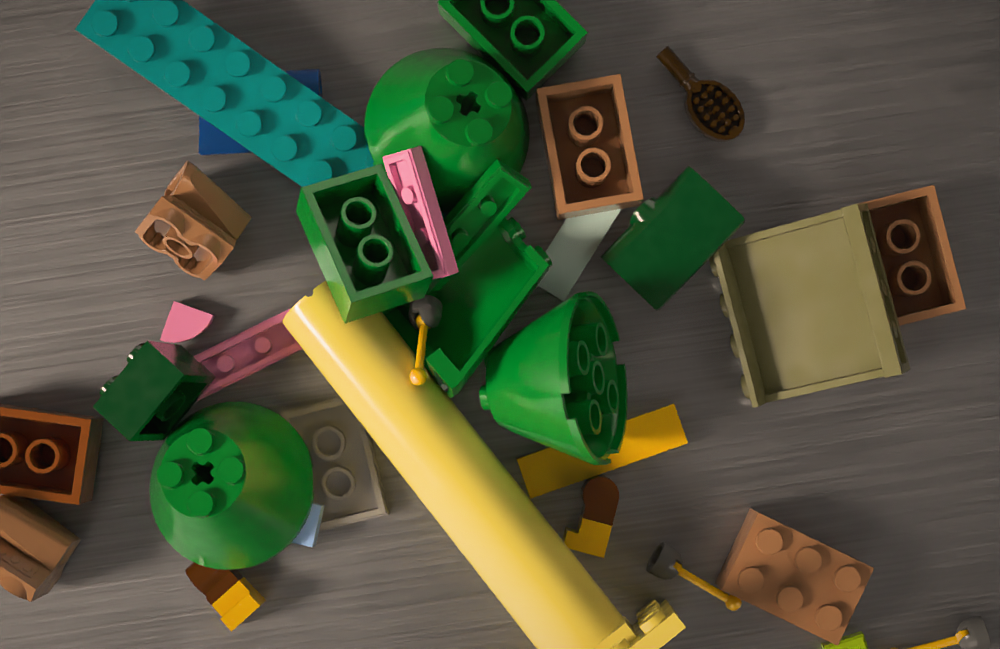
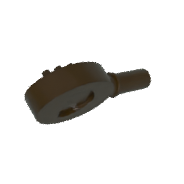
[656,46,745,142]

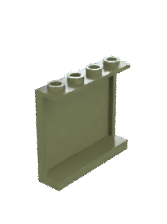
[709,203,911,408]

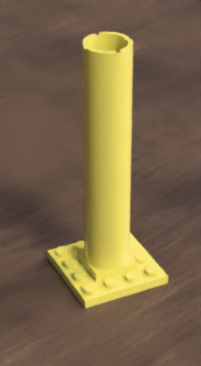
[282,281,686,649]

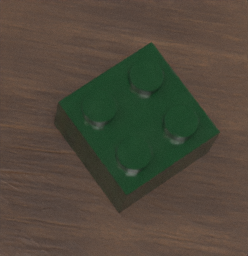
[93,340,216,441]

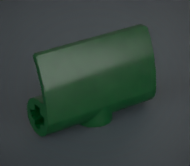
[600,166,745,311]

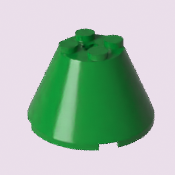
[364,48,530,213]
[479,291,628,465]
[149,402,315,570]

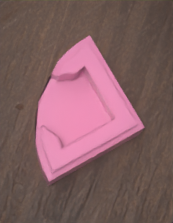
[160,301,215,343]

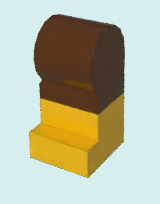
[562,475,619,558]
[185,562,266,632]

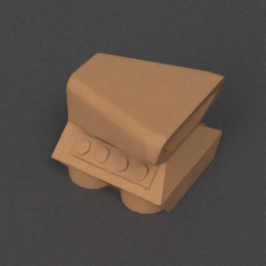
[135,160,252,281]
[0,494,81,602]

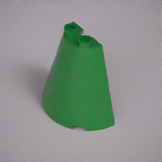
[382,217,552,398]

